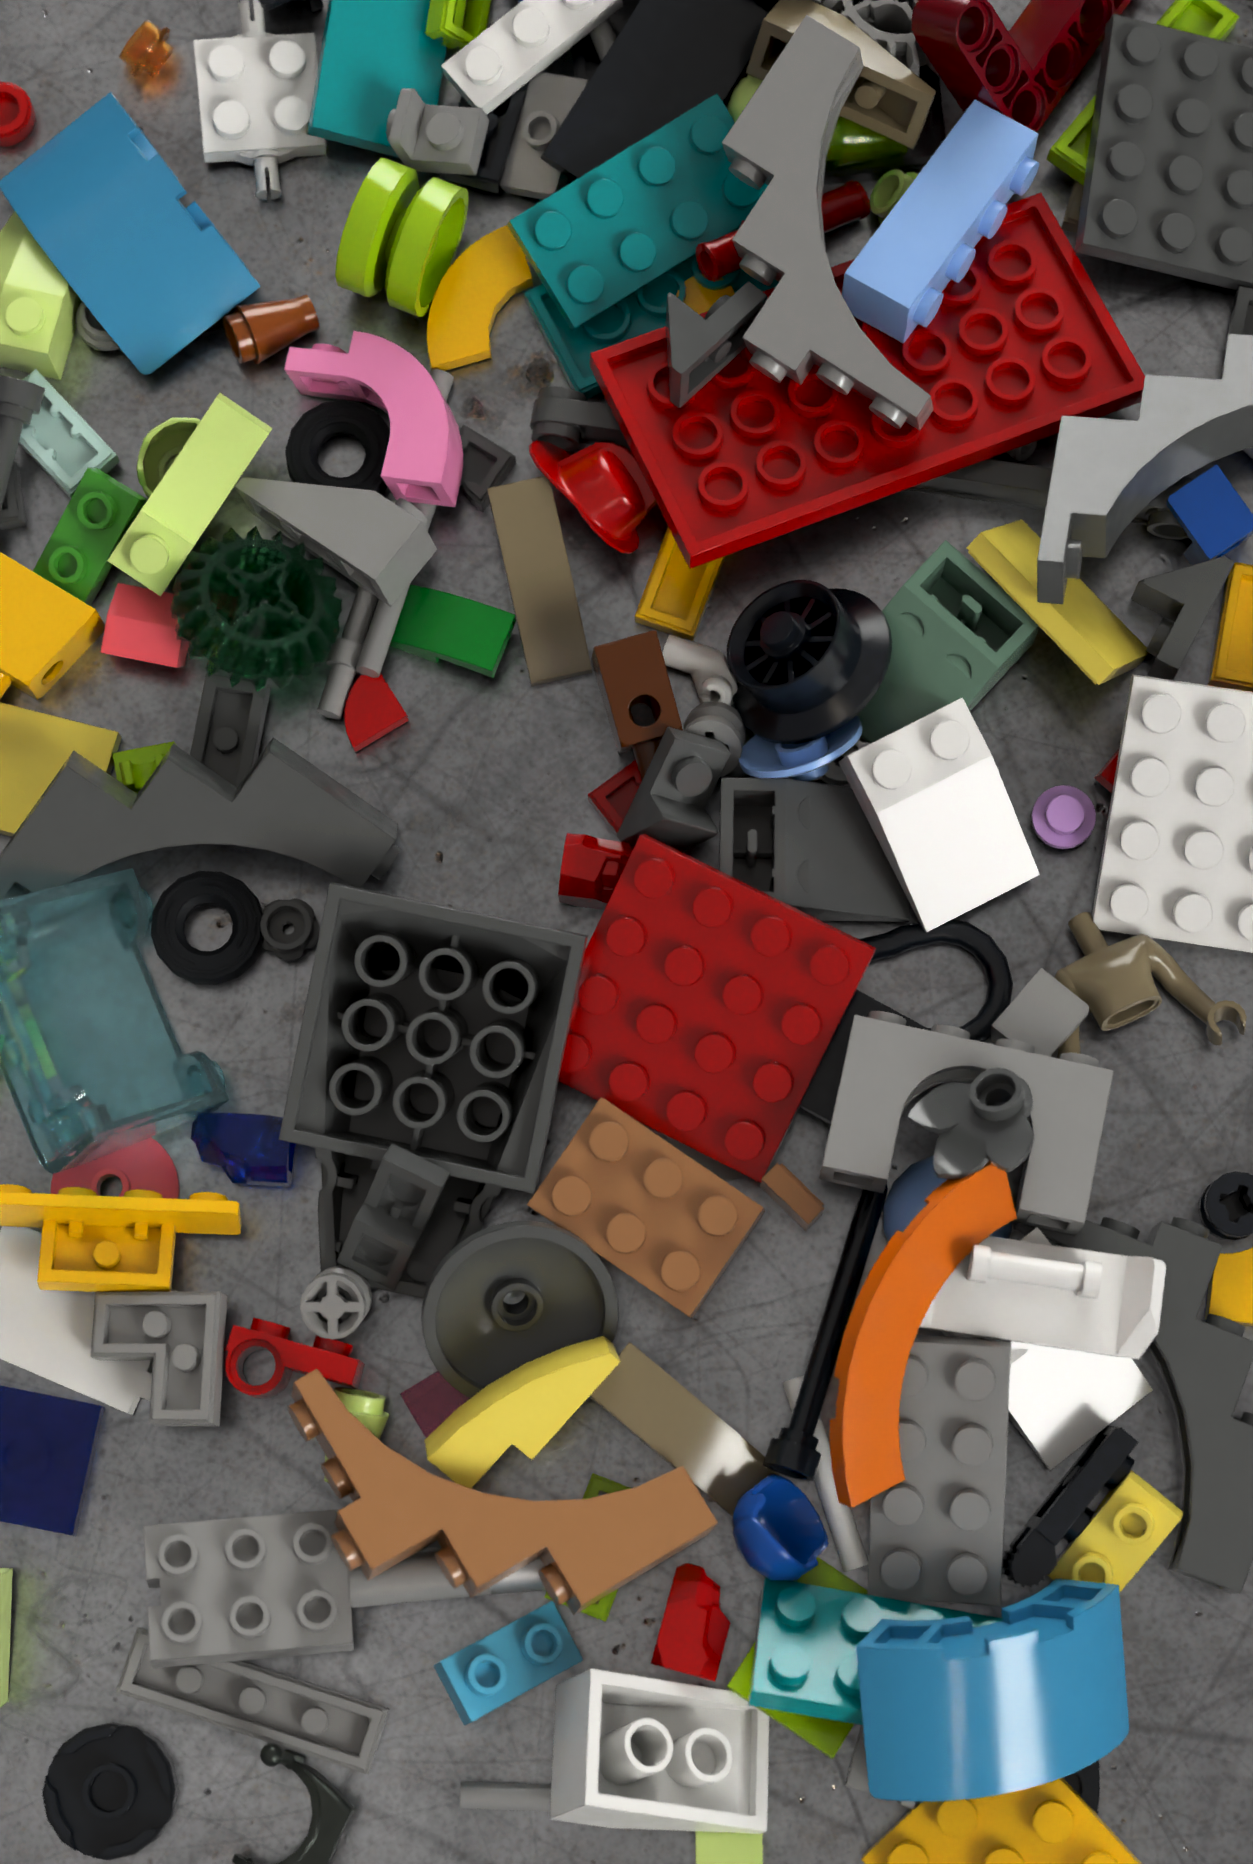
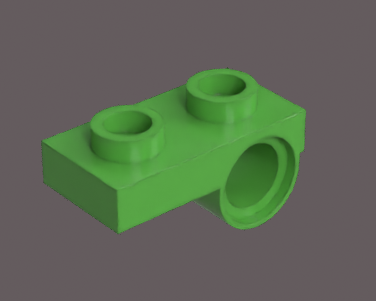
[33,467,148,606]

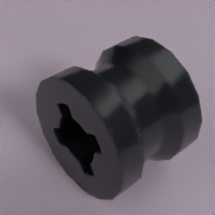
[1198,1171,1253,1242]

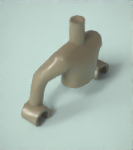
[1054,912,1247,1059]

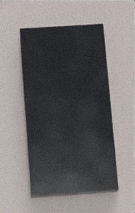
[541,0,768,181]

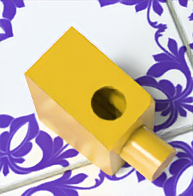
[0,552,105,700]

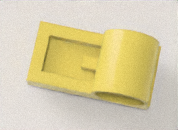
[1047,1470,1184,1593]

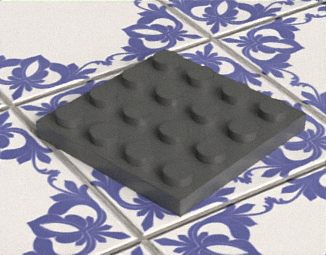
[1075,14,1253,290]

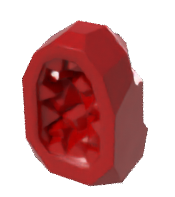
[558,833,635,910]
[651,1563,731,1682]

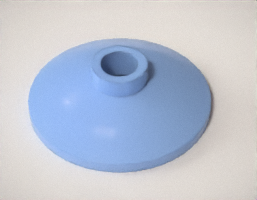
[738,715,863,782]

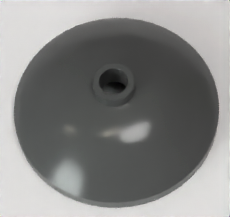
[421,1221,619,1398]

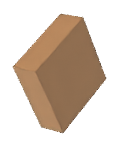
[760,1163,824,1231]

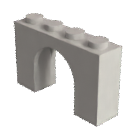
[819,1011,1114,1236]

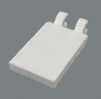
[0,1226,179,1415]

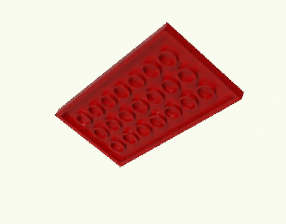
[590,193,1145,569]

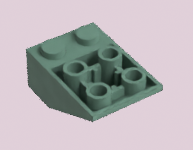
[857,540,1039,743]

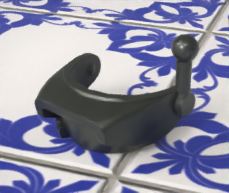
[232,1743,355,1864]

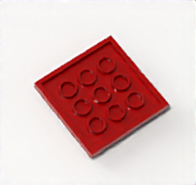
[559,834,877,1183]

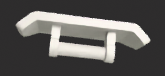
[919,1236,1166,1359]

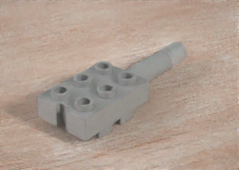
[143,1509,546,1668]

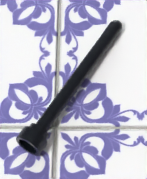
[763,1184,888,1481]

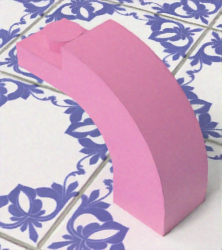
[284,331,463,507]

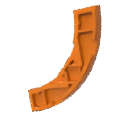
[829,1160,1017,1508]

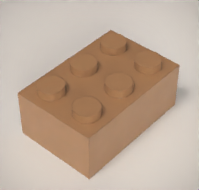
[527,1097,765,1318]

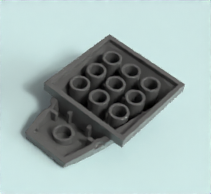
[279,883,588,1298]

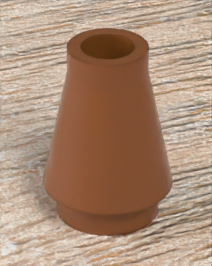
[223,294,319,364]

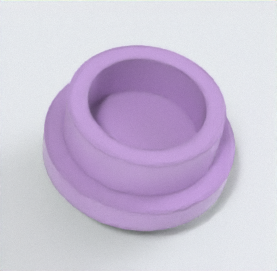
[1031,785,1096,849]

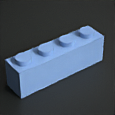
[842,99,1039,344]

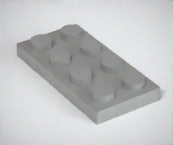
[867,1335,1012,1606]

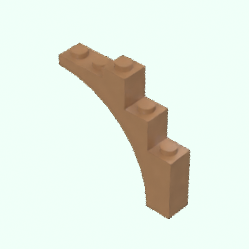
[288,1369,718,1615]

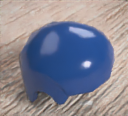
[732,1474,828,1581]

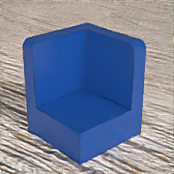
[1166,464,1253,565]

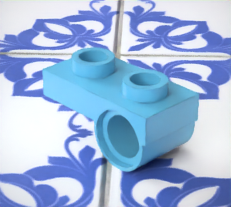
[433,1601,583,1726]

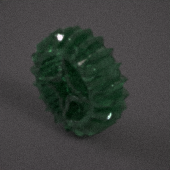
[170,526,342,692]

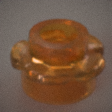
[119,19,174,77]

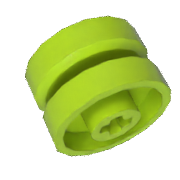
[335,157,469,317]

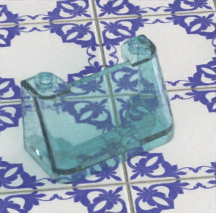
[0,868,229,1174]

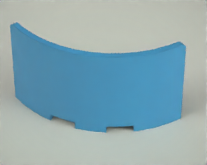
[0,92,261,375]
[856,1578,1129,1802]

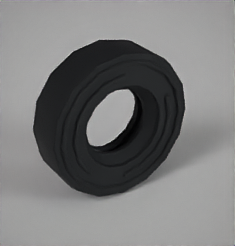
[285,399,390,495]
[151,871,264,985]

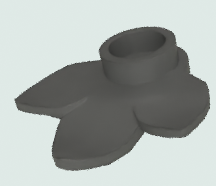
[908,1068,1034,1179]

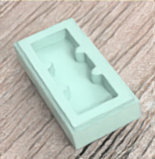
[19,369,120,499]

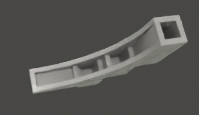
[722,15,934,431]

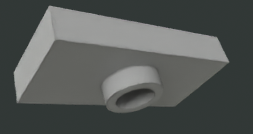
[499,72,589,200]

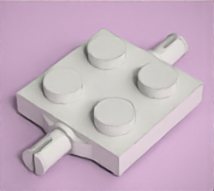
[194,0,326,200]

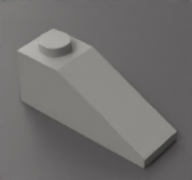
[235,477,437,607]

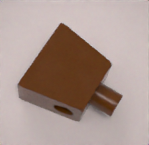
[591,630,683,780]

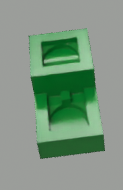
[390,584,516,678]

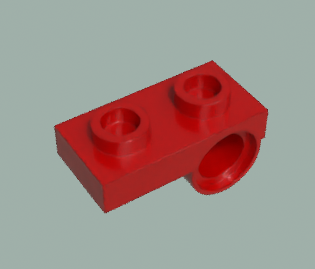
[225,1318,365,1399]

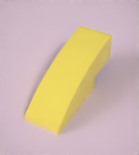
[424,1336,620,1489]

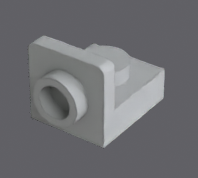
[386,88,489,176]

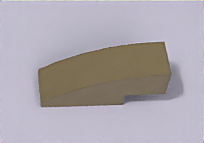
[487,476,592,686]
[589,1342,780,1517]

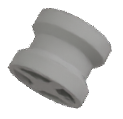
[683,701,746,777]
[300,1265,372,1340]

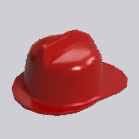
[529,440,657,554]

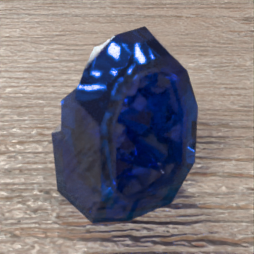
[191,1113,296,1187]

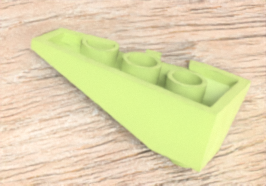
[0,211,82,380]

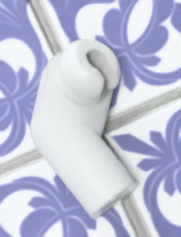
[662,634,738,706]

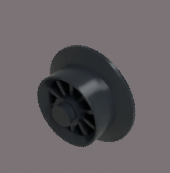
[727,580,892,744]

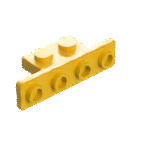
[0,1184,241,1292]

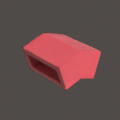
[100,583,196,668]

